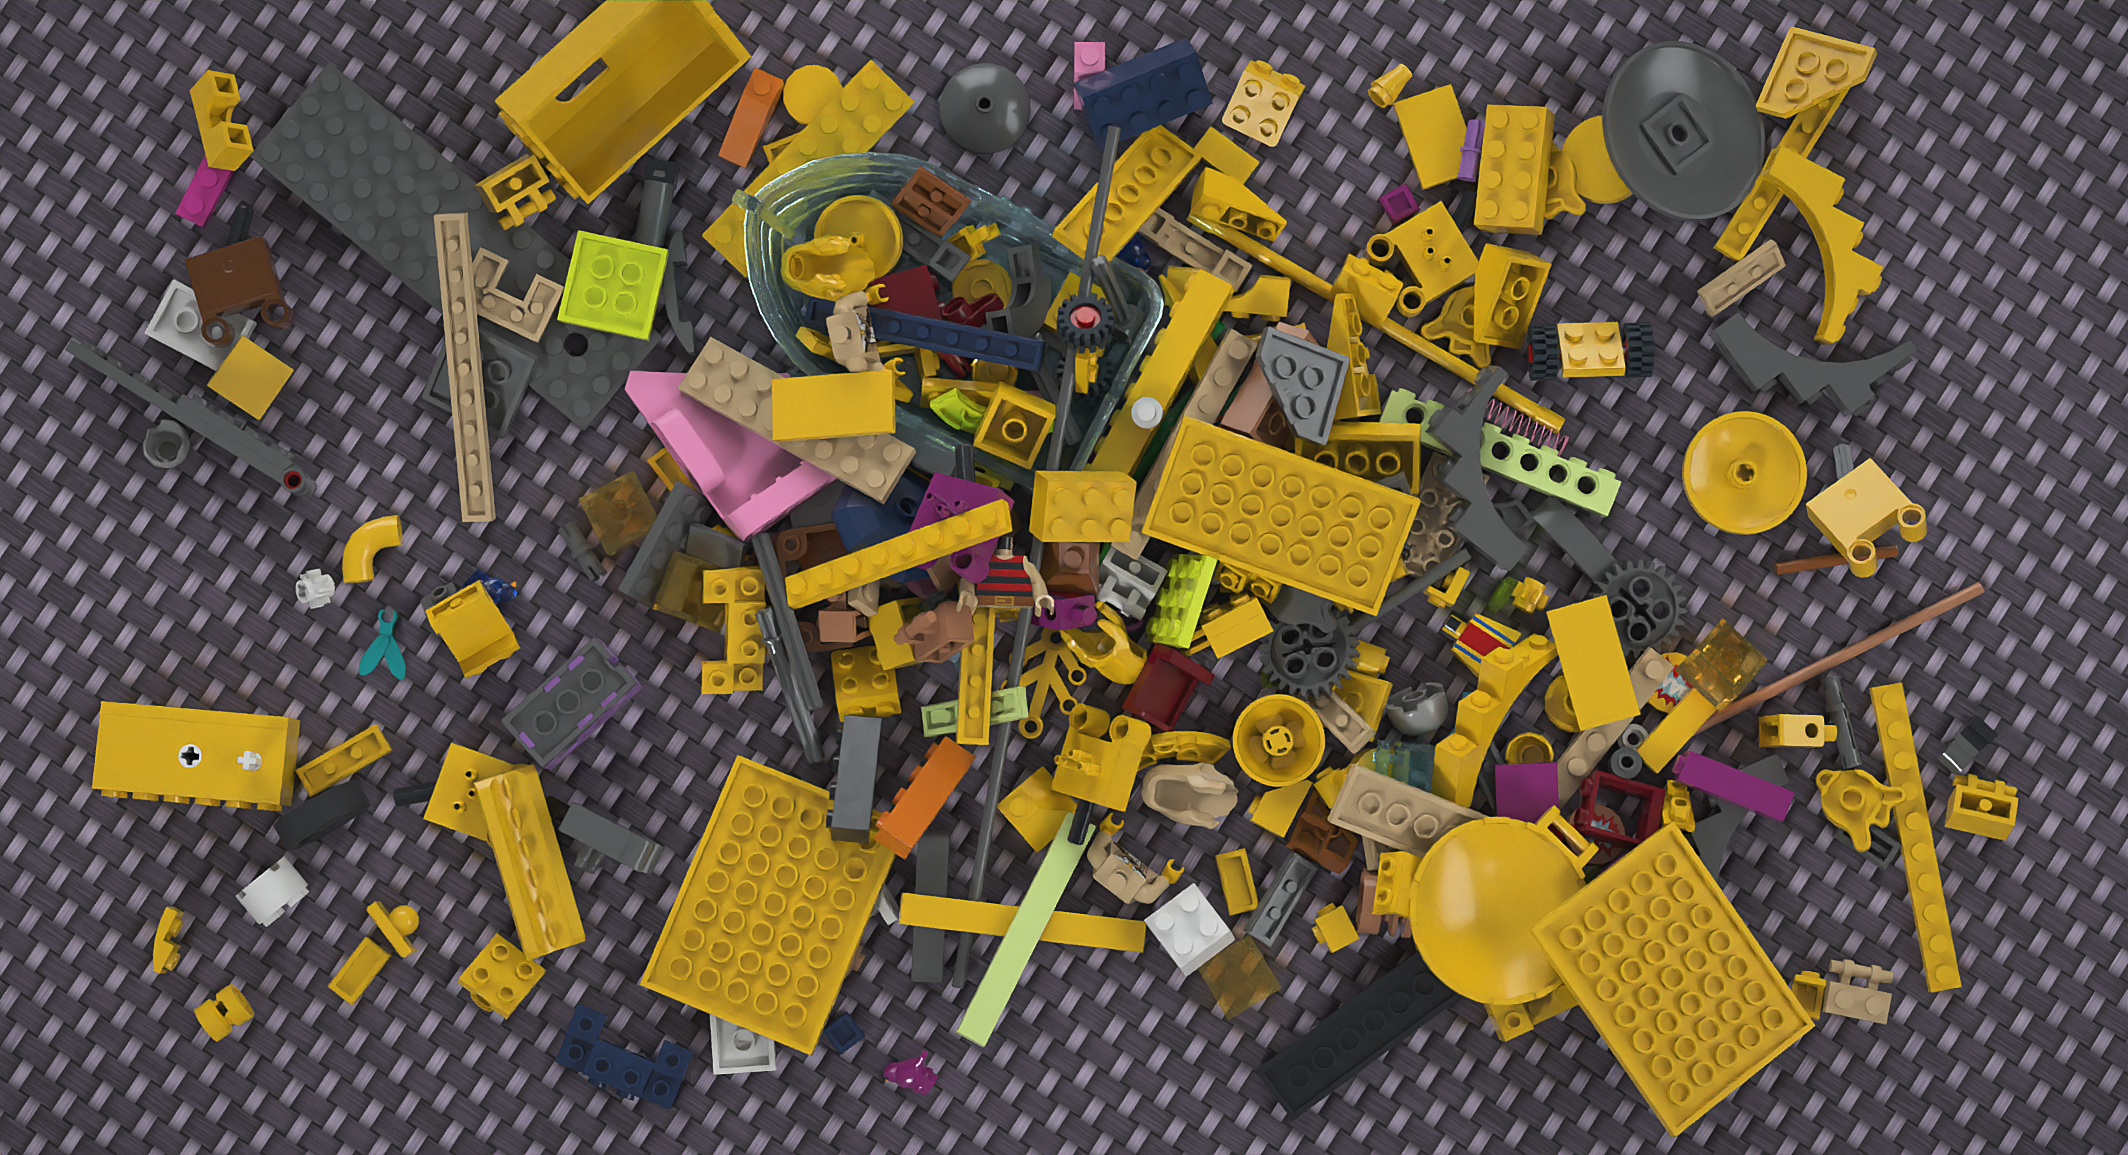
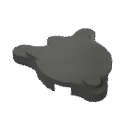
[1257,583,1337,633]

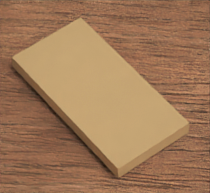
[1400,452,1490,588]

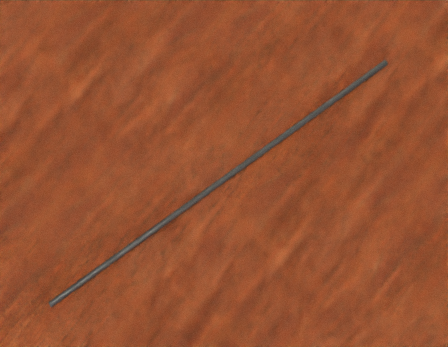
[952,126,1121,989]

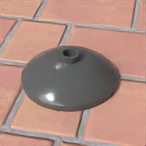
[939,63,1031,154]

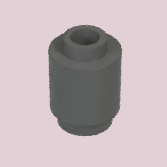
[1607,747,1642,780]

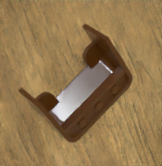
[752,523,860,653]

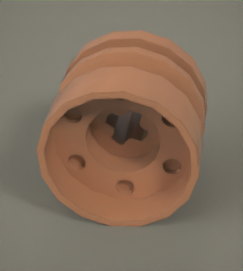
[1356,867,1412,938]

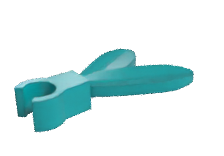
[358,609,406,680]

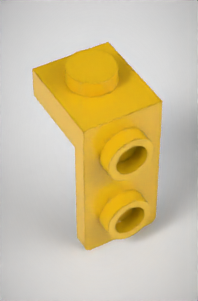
[876,341,939,382]

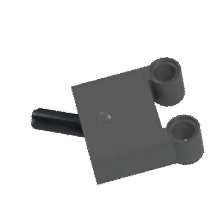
[545,796,665,875]

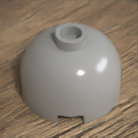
[1385,682,1448,739]

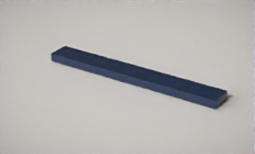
[804,296,1047,372]

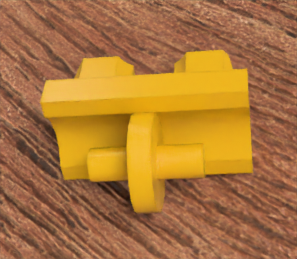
[1660,780,1695,832]

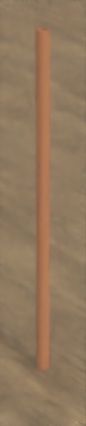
[1693,582,1984,736]

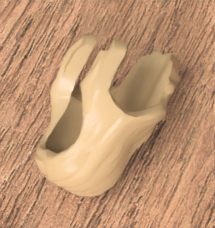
[1141,762,1239,829]

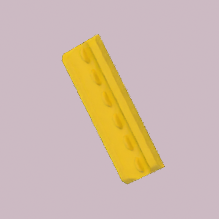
[473,764,585,961]

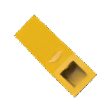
[1190,167,1287,242]

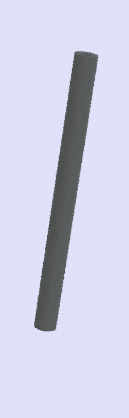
[1347,548,1472,632]

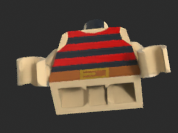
[956,537,1054,617]

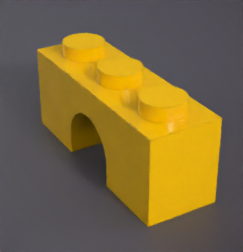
[190,70,254,171]

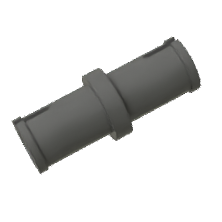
[558,521,607,583]

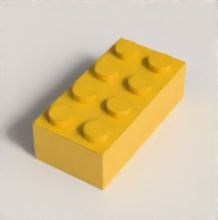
[1474,105,1555,235]
[1295,421,1421,494]

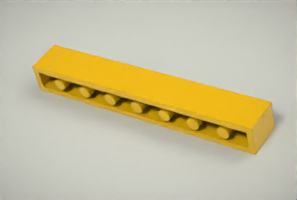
[1082,268,1235,478]

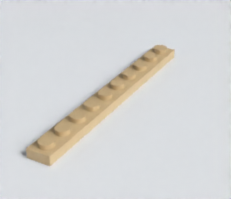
[434,213,496,522]

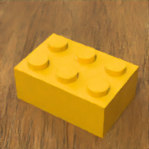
[1029,471,1137,542]

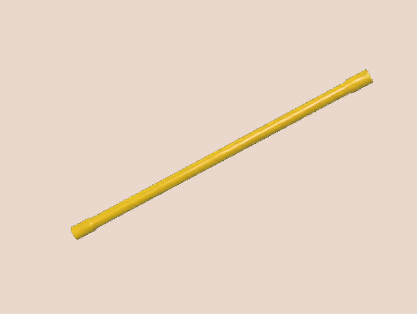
[1186,212,1566,435]

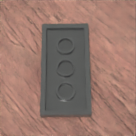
[618,481,713,611]

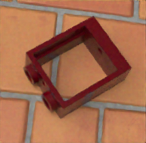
[1574,770,1666,851]

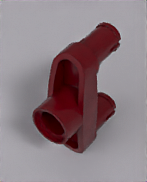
[934,293,1004,378]

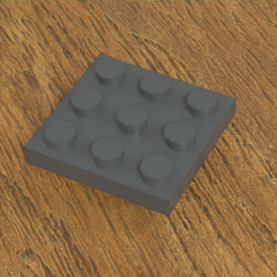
[421,326,539,439]

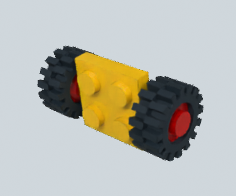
[1057,292,1114,406]
[1527,322,1655,381]

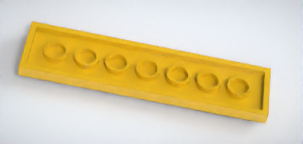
[702,60,915,278]

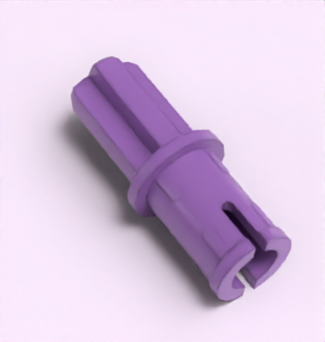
[1457,119,1485,182]

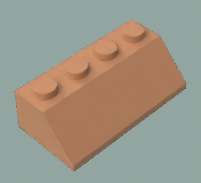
[1220,322,1319,449]

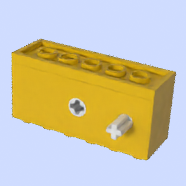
[92,701,300,812]

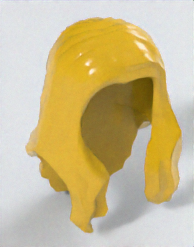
[780,235,877,302]
[1059,601,1149,685]

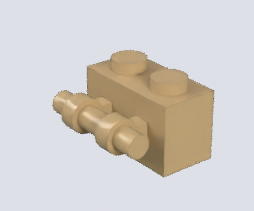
[1821,959,1893,1024]

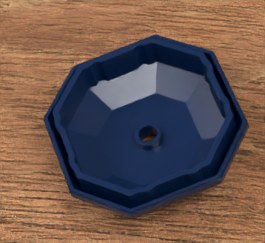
[831,469,931,584]

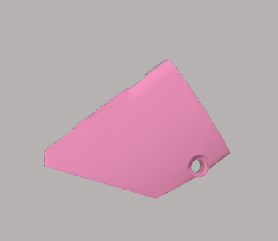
[624,370,838,543]

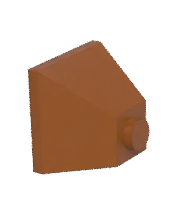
[1040,542,1099,595]

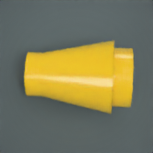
[1368,64,1412,108]

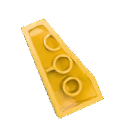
[1327,293,1381,420]

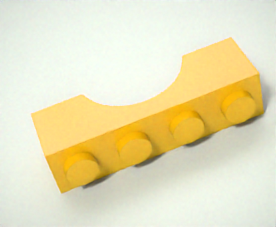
[1164,266,1290,321]

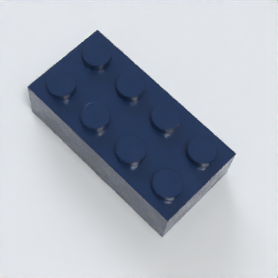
[1073,38,1213,149]

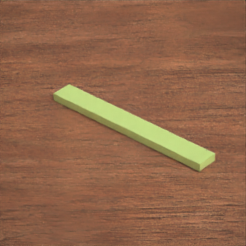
[955,812,1096,1047]

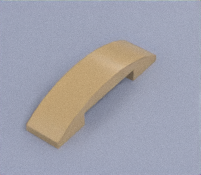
[1138,208,1253,292]

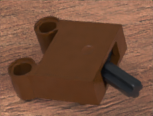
[184,205,294,348]

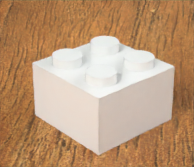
[1144,883,1235,977]

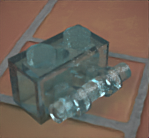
[1373,740,1435,793]

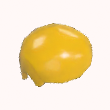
[971,359,1018,385]
[1505,731,1554,764]

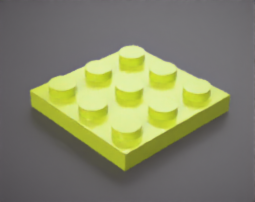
[557,230,669,341]
[1146,554,1218,649]

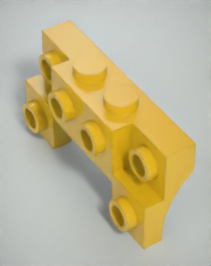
[701,566,770,694]

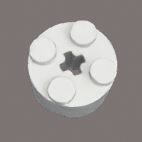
[235,856,309,927]

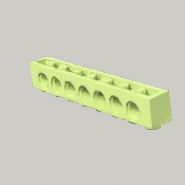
[1379,388,1621,518]

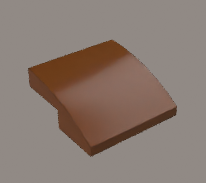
[890,166,971,239]

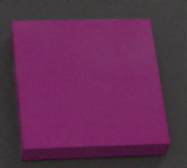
[1494,762,1559,825]

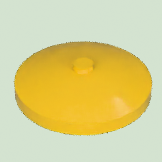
[1682,411,1807,535]

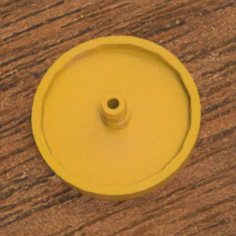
[1562,116,1633,204]
[814,195,903,279]

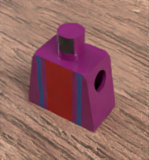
[1030,591,1097,630]

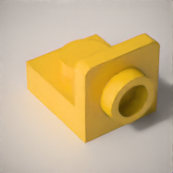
[1423,567,1470,609]

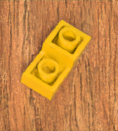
[1214,561,1283,604]
[153,907,184,974]

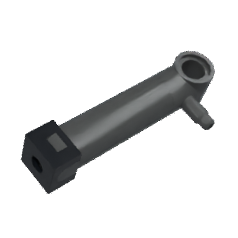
[634,158,680,249]

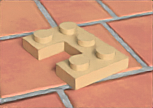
[472,247,565,344]

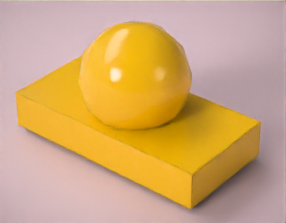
[366,901,419,958]

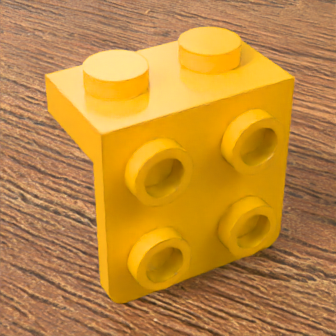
[1222,60,1305,147]
[831,645,901,722]

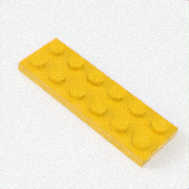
[1052,125,1203,263]

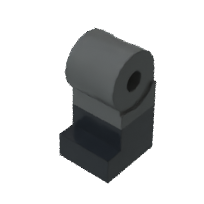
[1936,716,1998,775]

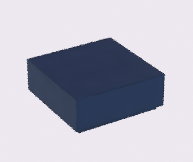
[823,1011,866,1055]

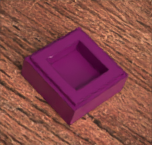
[1378,183,1420,225]

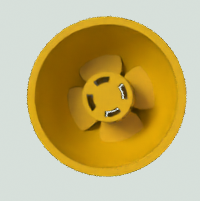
[1233,694,1325,787]

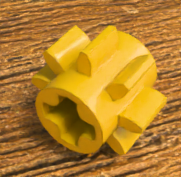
[1509,577,1549,615]

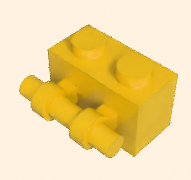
[474,154,556,231]
[1328,253,1404,326]
[1944,773,2019,841]

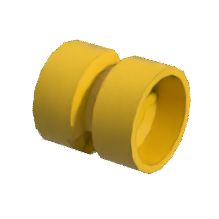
[194,984,254,1042]

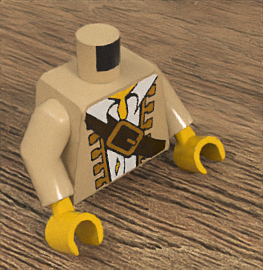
[826,284,905,379]
[1087,813,1184,904]

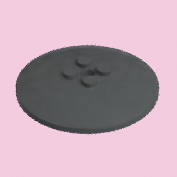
[1602,41,1765,221]

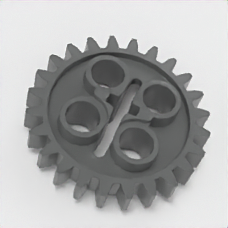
[1589,559,1687,659]
[1259,608,1360,701]

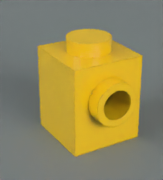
[1311,903,1360,953]

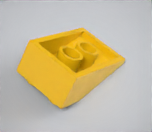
[1474,243,1552,349]

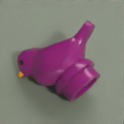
[883,1050,938,1096]

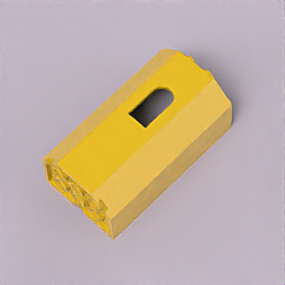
[495,0,752,204]

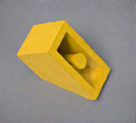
[1247,780,1313,838]

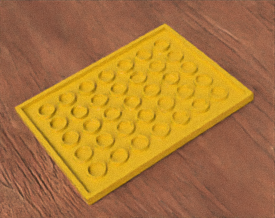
[639,755,896,1056]
[1528,821,1815,1137]

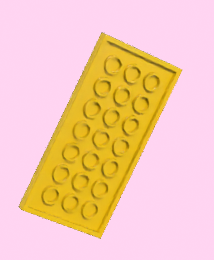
[1141,415,1421,616]

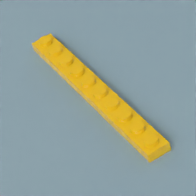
[1869,682,1962,993]

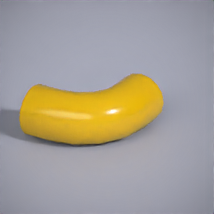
[342,515,403,584]

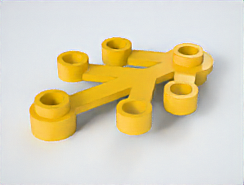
[1000,627,1087,739]

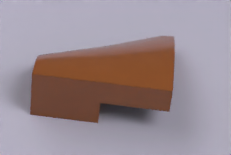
[1285,789,1358,875]

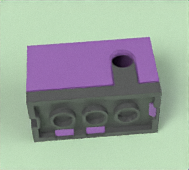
[501,637,644,770]

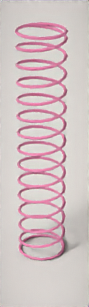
[1468,388,1569,456]

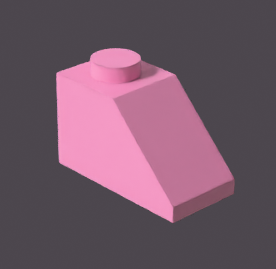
[1074,42,1105,110]

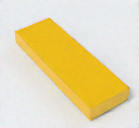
[1635,685,1719,773]
[295,724,393,797]

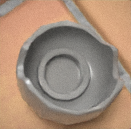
[143,419,190,468]

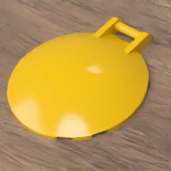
[1409,805,1599,1006]

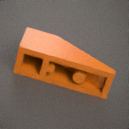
[718,67,785,169]

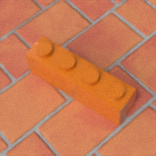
[874,736,976,860]

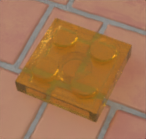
[1197,935,1281,1020]

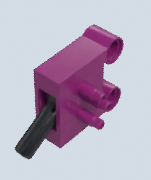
[909,444,1015,584]

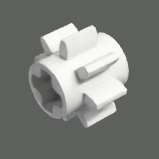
[296,569,335,609]

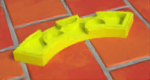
[930,387,1055,434]

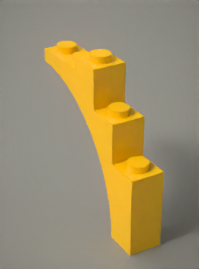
[1759,146,1883,345]
[1430,633,1558,808]

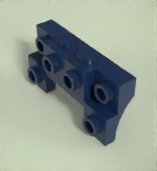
[555,1003,694,1110]

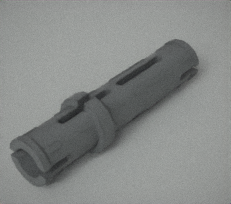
[1819,675,1862,769]

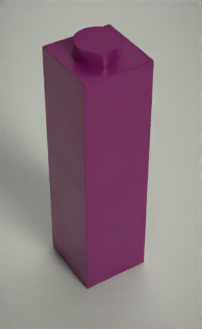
[1672,751,1795,822]

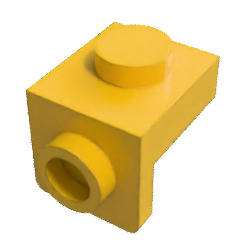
[1791,971,1827,1020]

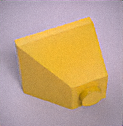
[997,766,1077,853]

